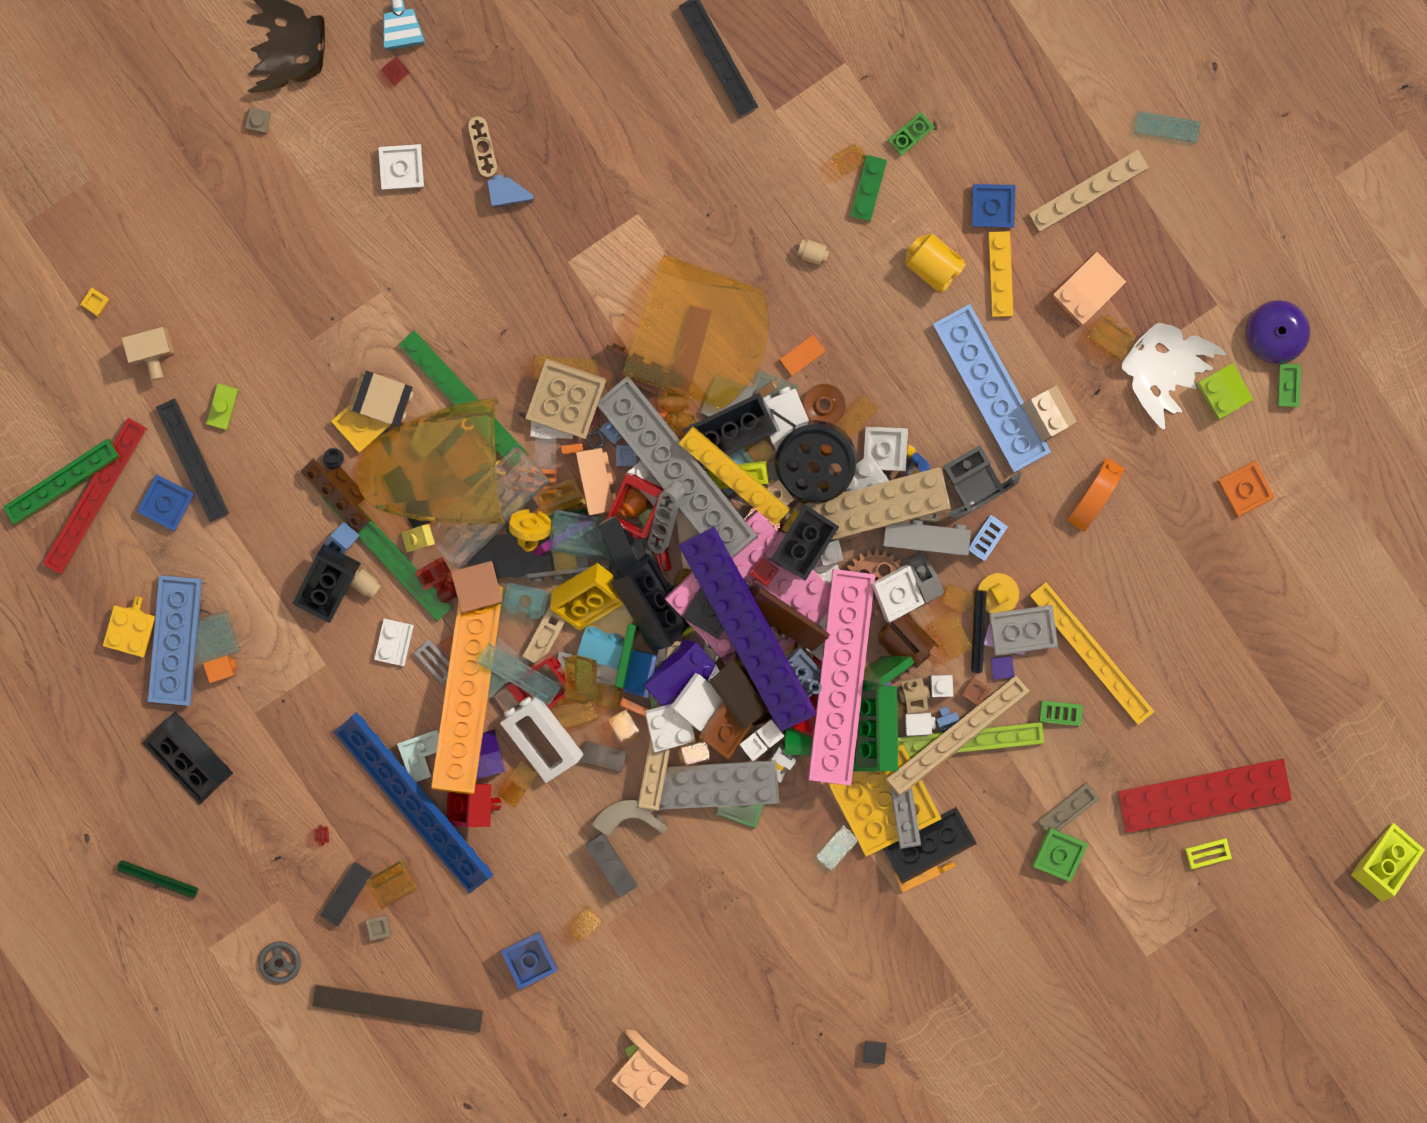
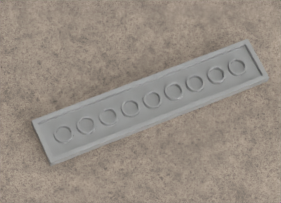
[597,376,758,559]

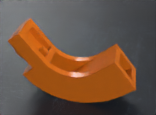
[1067,457,1125,532]

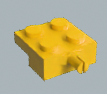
[103,595,156,657]

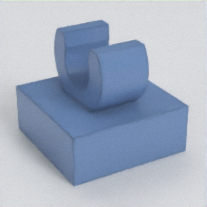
[599,420,622,445]
[937,706,960,732]

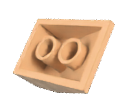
[1052,252,1126,326]

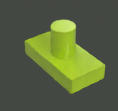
[206,384,239,430]

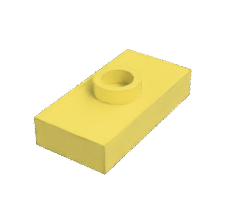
[401,524,435,553]

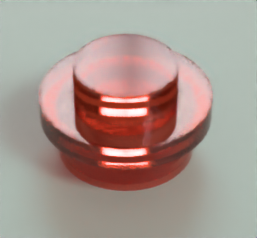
[314,825,329,846]

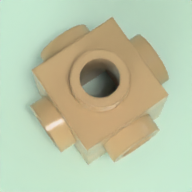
[899,678,930,714]

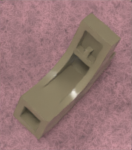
[592,799,668,837]

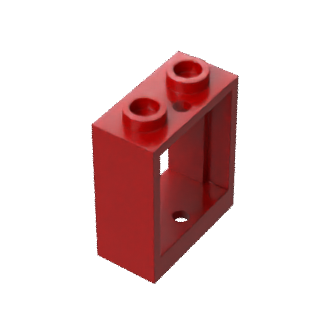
[606,473,664,540]
[506,653,575,719]

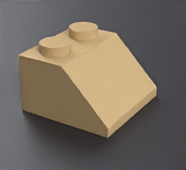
[1022,385,1077,441]

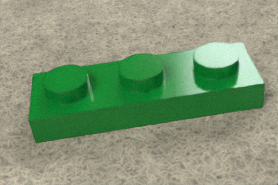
[850,155,887,222]

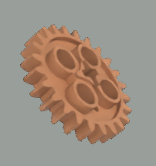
[846,549,903,618]

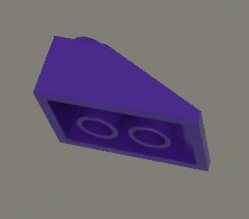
[643,640,716,706]

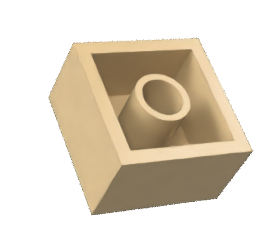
[122,327,175,380]

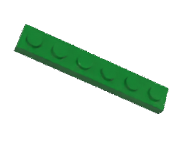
[3,438,120,525]

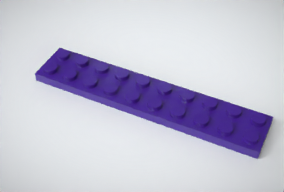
[678,526,817,732]

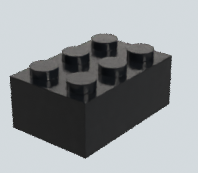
[765,502,839,581]
[292,544,361,623]

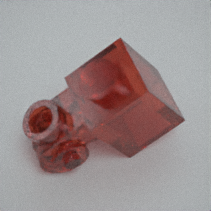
[415,557,457,603]

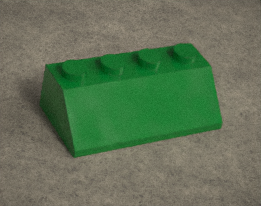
[853,686,898,772]

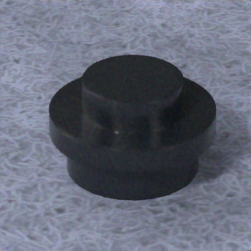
[323,448,344,469]

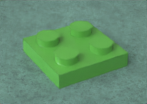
[1032,827,1088,882]

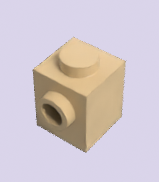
[764,479,794,505]

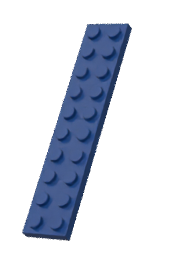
[333,712,494,894]

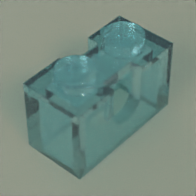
[502,582,550,619]

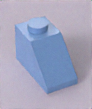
[487,175,534,208]
[314,522,360,559]

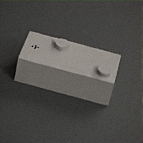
[882,520,971,556]

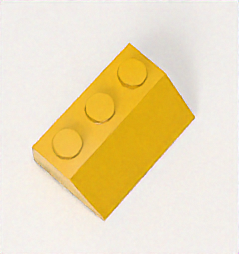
[550,563,624,631]

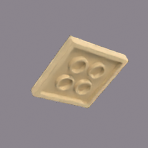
[525,358,606,439]

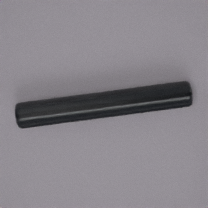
[971,590,987,673]

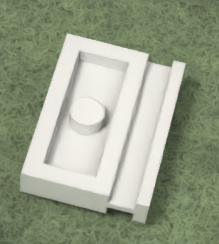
[374,618,414,666]

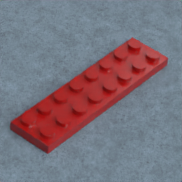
[1117,758,1292,833]

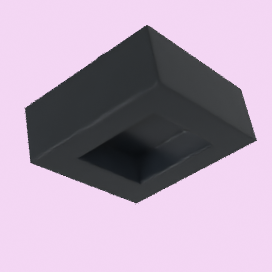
[863,1040,887,1065]

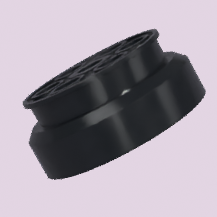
[775,420,857,503]

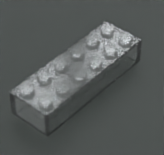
[431,446,550,569]

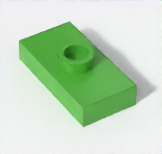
[1277,364,1301,407]

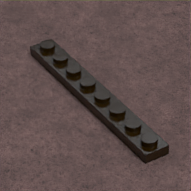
[312,984,483,1032]

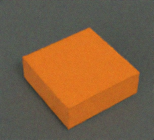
[561,443,583,455]

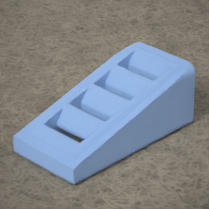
[969,515,1008,561]

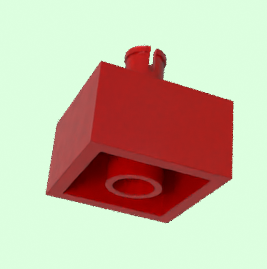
[447,783,501,827]

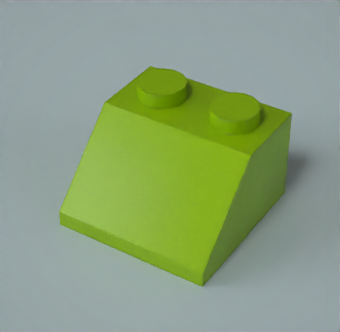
[1196,363,1253,420]

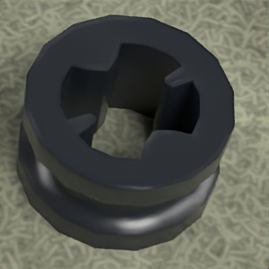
[586,430,606,449]

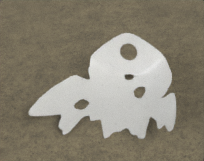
[1122,323,1226,429]

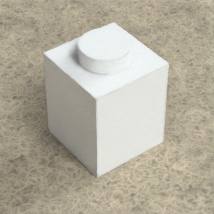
[930,674,953,697]
[904,712,936,736]

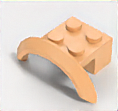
[611,1029,689,1108]

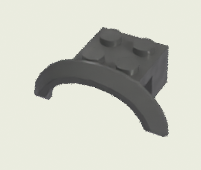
[943,445,1021,518]

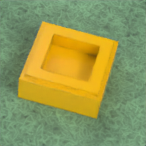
[80,287,110,317]

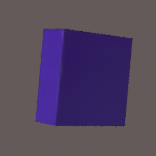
[990,656,1015,679]

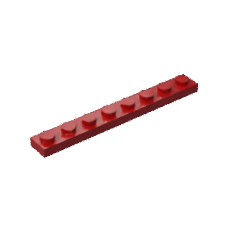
[43,418,148,574]

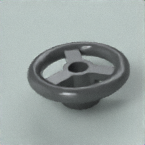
[258,941,301,984]

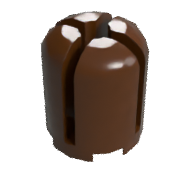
[878,613,939,674]

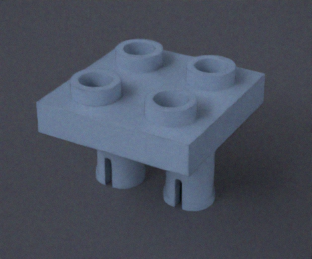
[787,648,822,698]

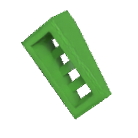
[1039,700,1083,726]

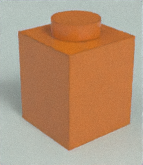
[203,655,238,683]

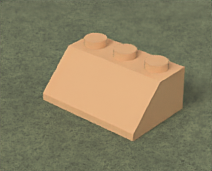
[576,448,616,516]

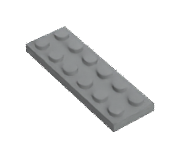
[659,760,780,810]

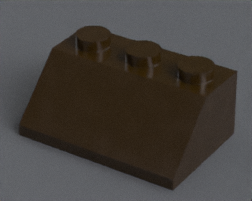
[708,650,768,729]

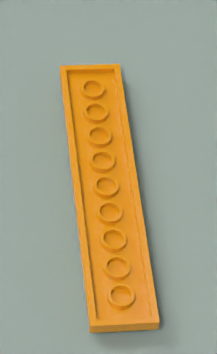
[431,586,504,795]

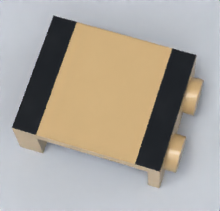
[348,369,414,427]

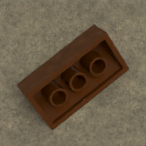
[749,582,831,652]

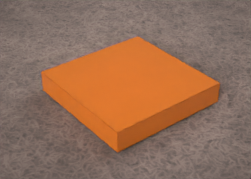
[1217,460,1275,517]

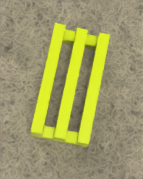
[1185,838,1232,869]

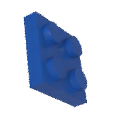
[971,184,1015,228]
[137,474,195,531]

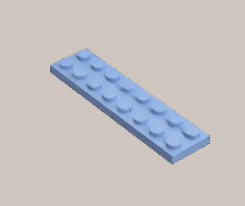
[932,304,1051,473]

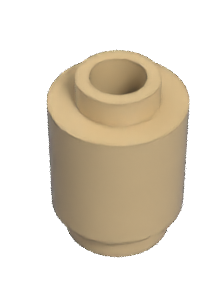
[797,239,829,266]
[350,569,381,599]

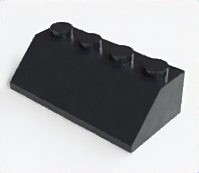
[683,393,780,467]
[610,554,690,651]
[142,711,233,805]

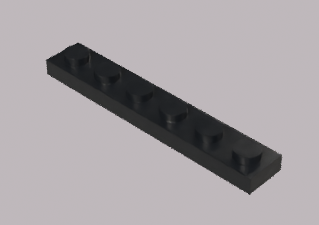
[679,0,758,117]
[156,398,230,522]

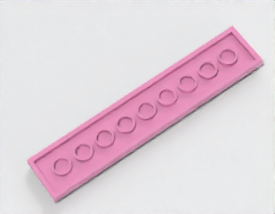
[808,569,875,786]

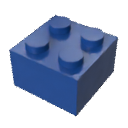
[501,931,558,990]

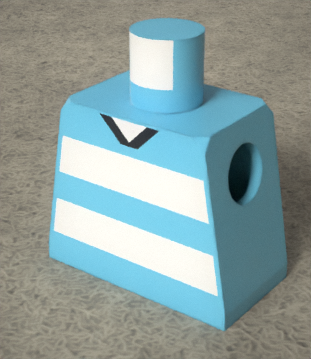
[384,0,425,50]

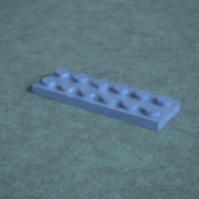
[148,575,203,706]

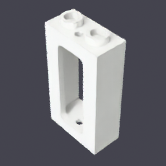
[500,695,584,783]

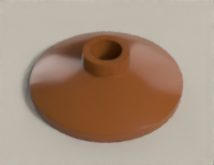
[803,384,846,424]

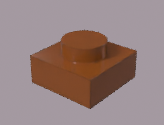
[961,677,991,706]

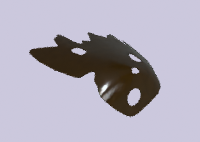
[247,0,325,93]

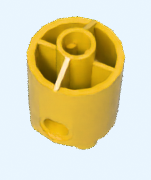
[905,233,966,294]

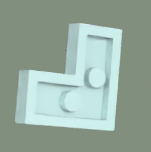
[397,729,439,782]

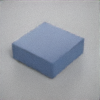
[616,445,638,467]

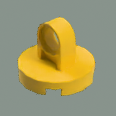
[509,509,551,552]
[978,573,1019,613]

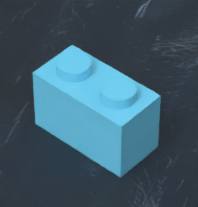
[577,627,624,669]

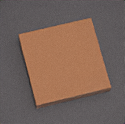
[451,561,503,613]

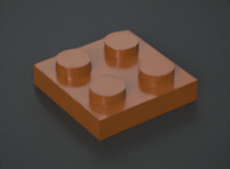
[699,702,752,760]

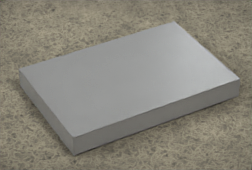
[989,605,1058,656]

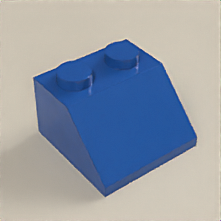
[623,650,657,698]

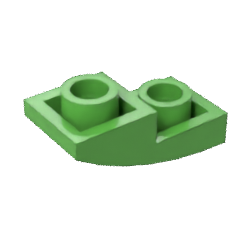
[888,111,935,156]

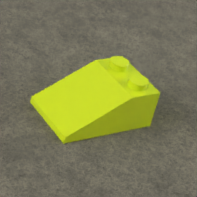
[1351,823,1425,902]

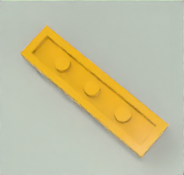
[988,231,1013,317]

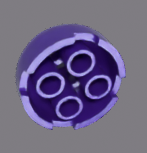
[1245,300,1310,364]

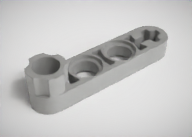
[648,481,686,554]

